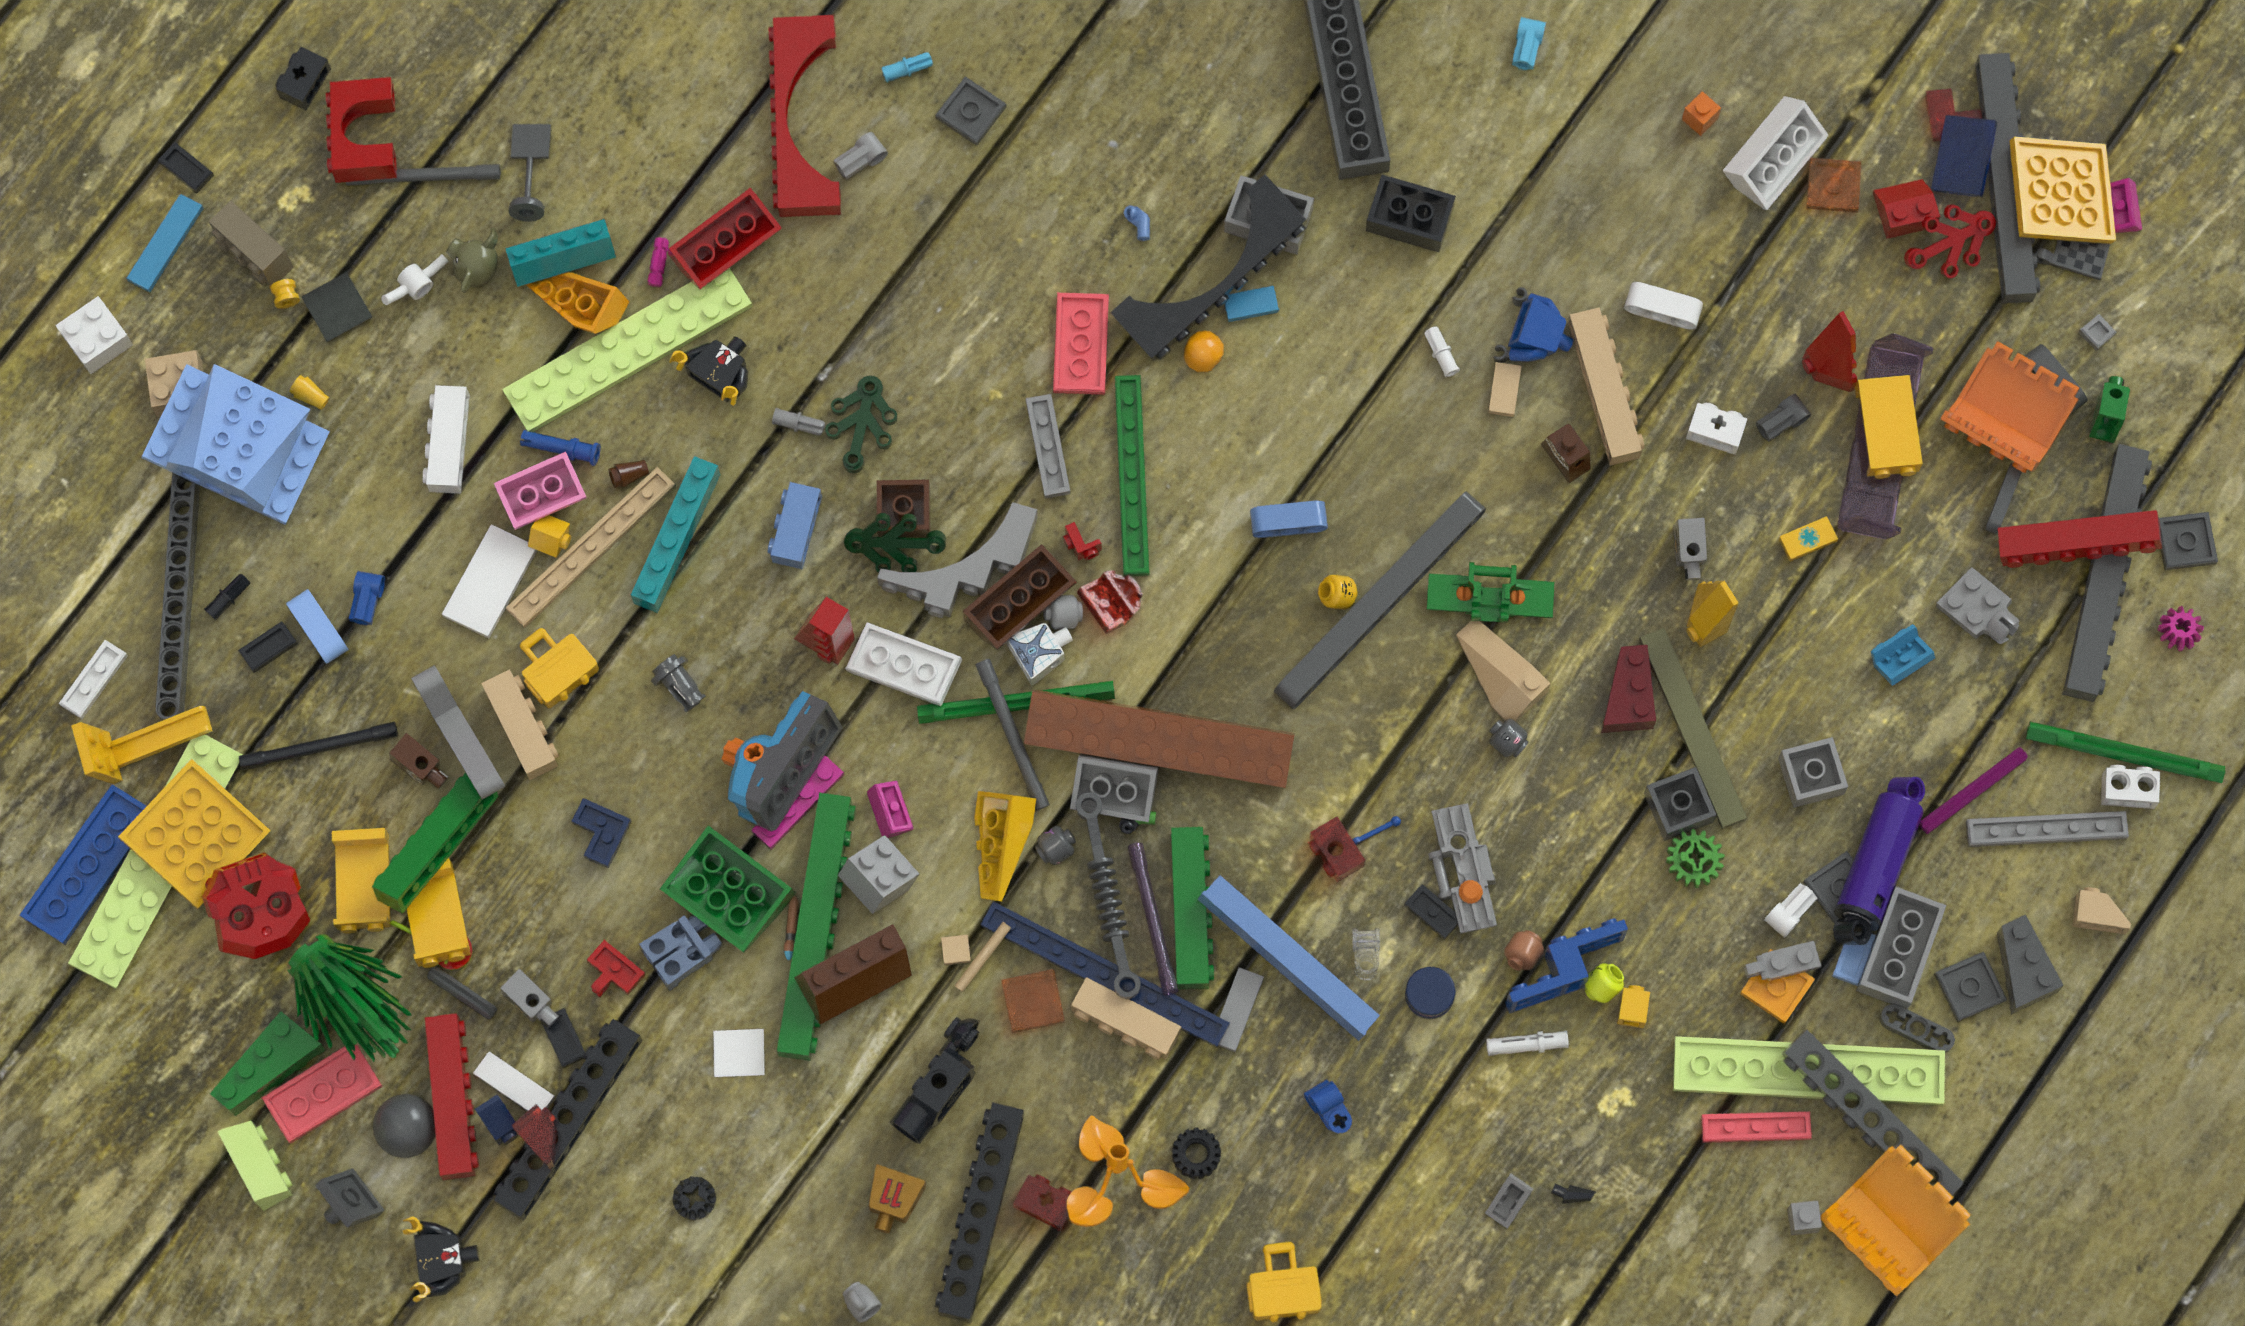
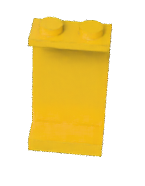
[1855,375,1923,479]
[332,828,391,934]
[407,858,471,968]

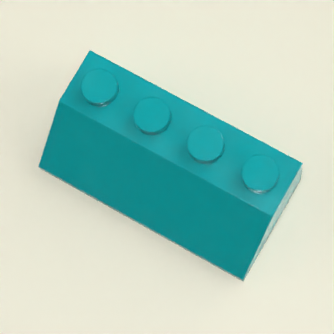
[505,219,616,287]

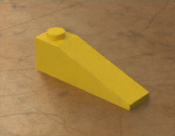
[1686,581,1738,647]
[974,791,1036,901]

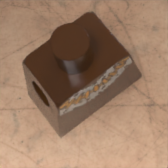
[1541,423,1591,483]
[389,733,448,789]

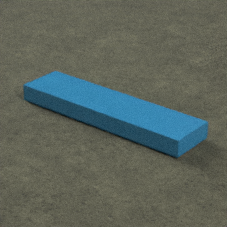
[127,194,204,293]

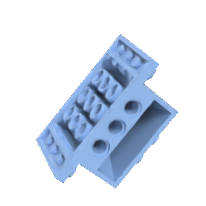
[141,364,330,525]

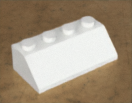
[1723,96,1829,210]

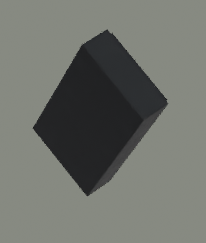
[158,142,214,194]
[238,621,298,673]
[541,1008,585,1068]

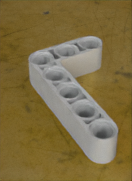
[411,665,505,800]

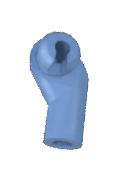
[1124,205,1150,241]

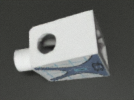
[1007,623,1073,686]

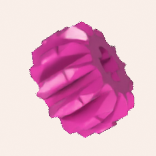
[2157,606,2204,652]

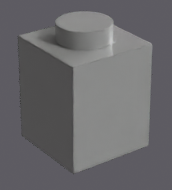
[1787,1201,1822,1236]

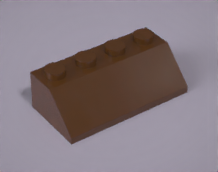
[963,544,1077,650]
[795,924,912,1025]

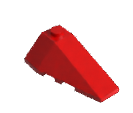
[1802,311,1857,392]

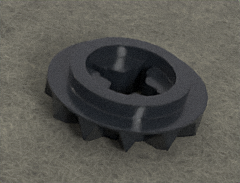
[673,1176,716,1220]

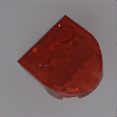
[1077,570,1143,634]

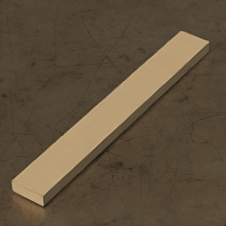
[506,467,676,628]

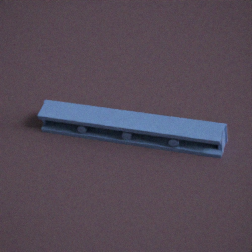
[1197,875,1380,1041]

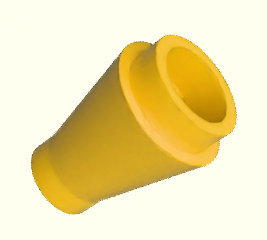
[289,375,330,410]

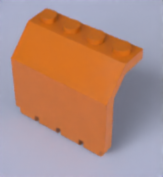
[1941,341,2080,473]

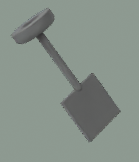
[508,124,551,222]

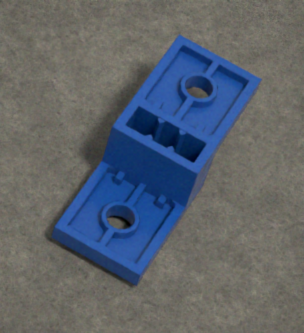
[1506,918,1628,1014]

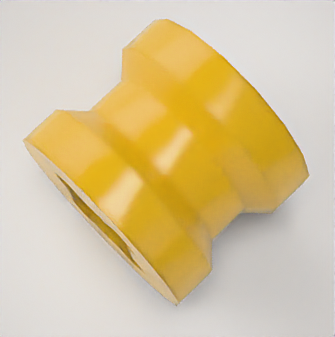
[270,279,300,309]

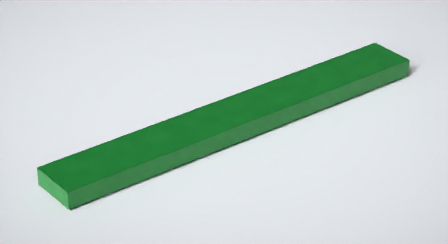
[1115,375,1149,577]

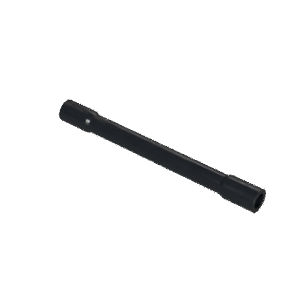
[239,721,398,771]

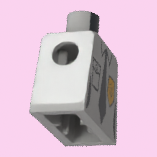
[1673,518,1707,580]
[501,969,559,1028]

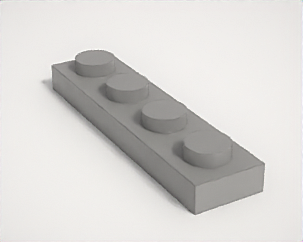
[1026,394,1070,499]

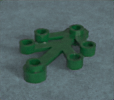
[825,376,898,473]
[844,513,946,573]

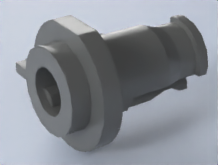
[651,654,706,712]

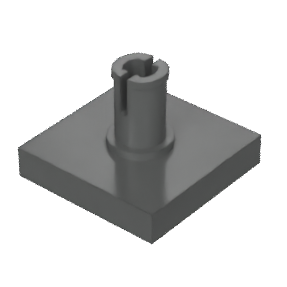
[315,1168,385,1228]

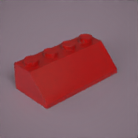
[668,187,782,290]

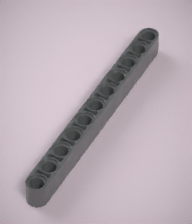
[156,473,200,721]
[1274,491,1486,710]

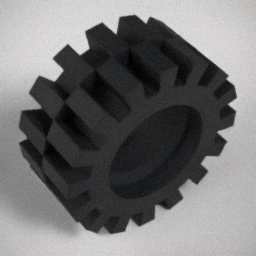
[1172,1127,1221,1179]

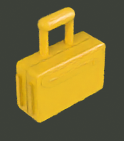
[520,628,599,708]
[1246,1242,1322,1323]

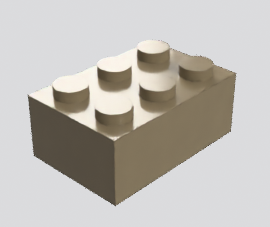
[209,200,294,287]

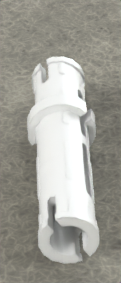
[1486,1031,1569,1056]

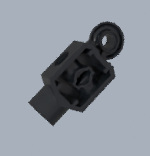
[890,1017,980,1144]

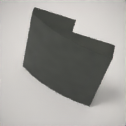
[301,272,372,342]

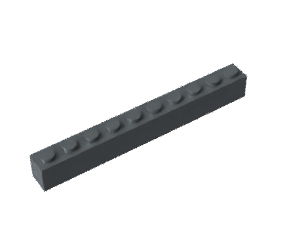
[1975,53,2040,304]
[2062,444,2152,702]

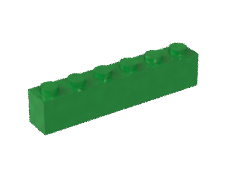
[372,772,499,914]
[1171,827,1214,990]

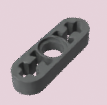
[1985,462,2022,535]
[1880,1004,1955,1053]

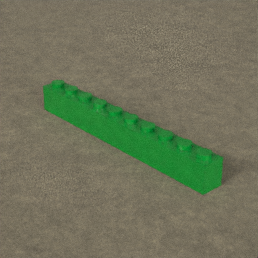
[777,793,856,1061]

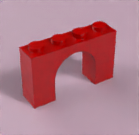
[326,77,397,183]

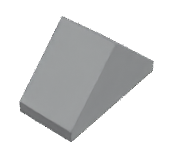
[1485,1174,1533,1229]

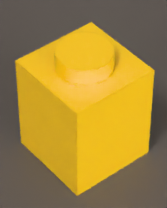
[528,515,571,558]
[1617,985,1650,1028]

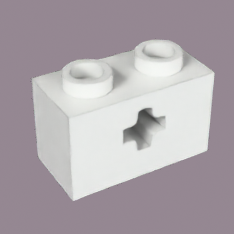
[1686,403,1747,455]

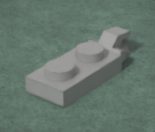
[1744,941,1821,981]

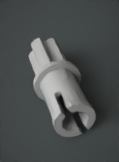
[772,408,825,436]

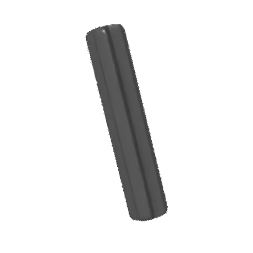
[427,966,497,1020]

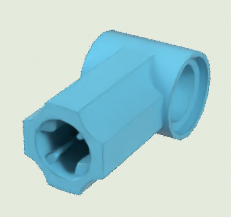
[1512,17,1546,71]

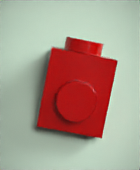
[1063,522,1102,561]

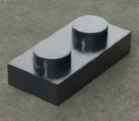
[1404,884,1458,940]

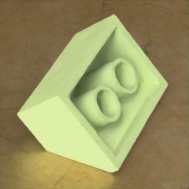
[218,1121,293,1211]

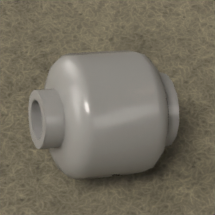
[1043,595,1083,630]

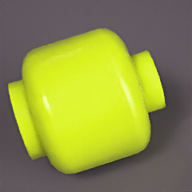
[1584,963,1624,1003]

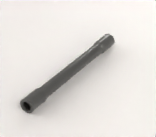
[346,164,501,185]
[975,659,1050,811]

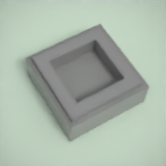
[2079,314,2117,351]

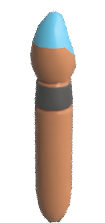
[783,896,799,960]

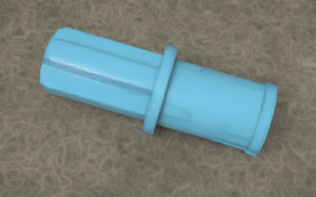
[881,52,933,83]

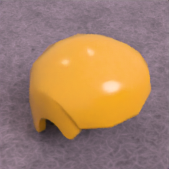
[1184,330,1224,372]

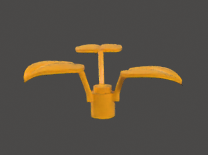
[1067,1115,1190,1227]

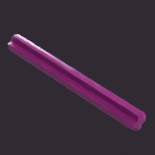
[1919,747,2028,834]

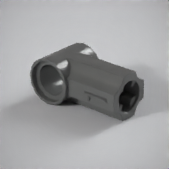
[1756,394,1811,442]

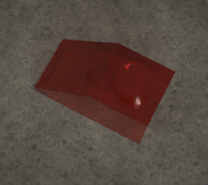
[512,1104,557,1169]

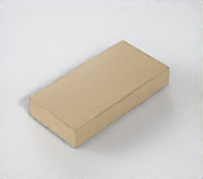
[1488,362,1521,417]

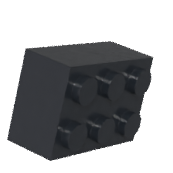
[1366,174,1456,253]

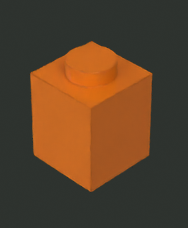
[1682,91,1721,136]

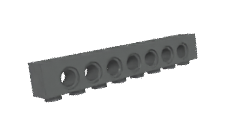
[1781,1030,1964,1195]

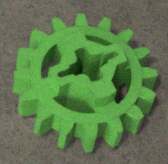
[1666,829,1725,888]

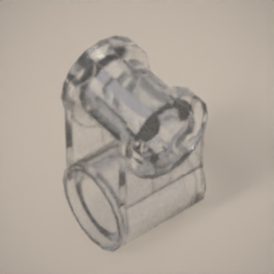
[1352,928,1380,981]

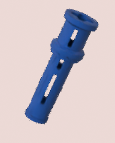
[520,430,601,466]

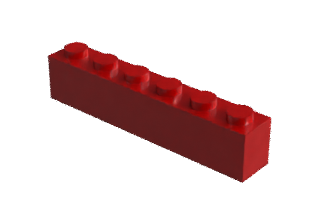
[1998,510,2162,568]
[425,1013,479,1180]

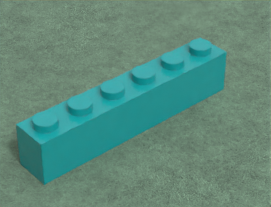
[631,456,720,613]

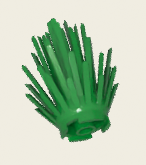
[287,934,412,1062]

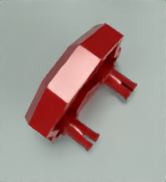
[202,852,310,959]

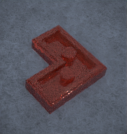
[1925,88,1984,142]

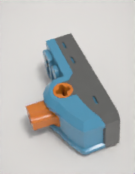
[721,691,843,831]

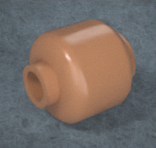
[1504,930,1544,971]

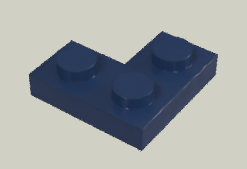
[571,798,632,869]

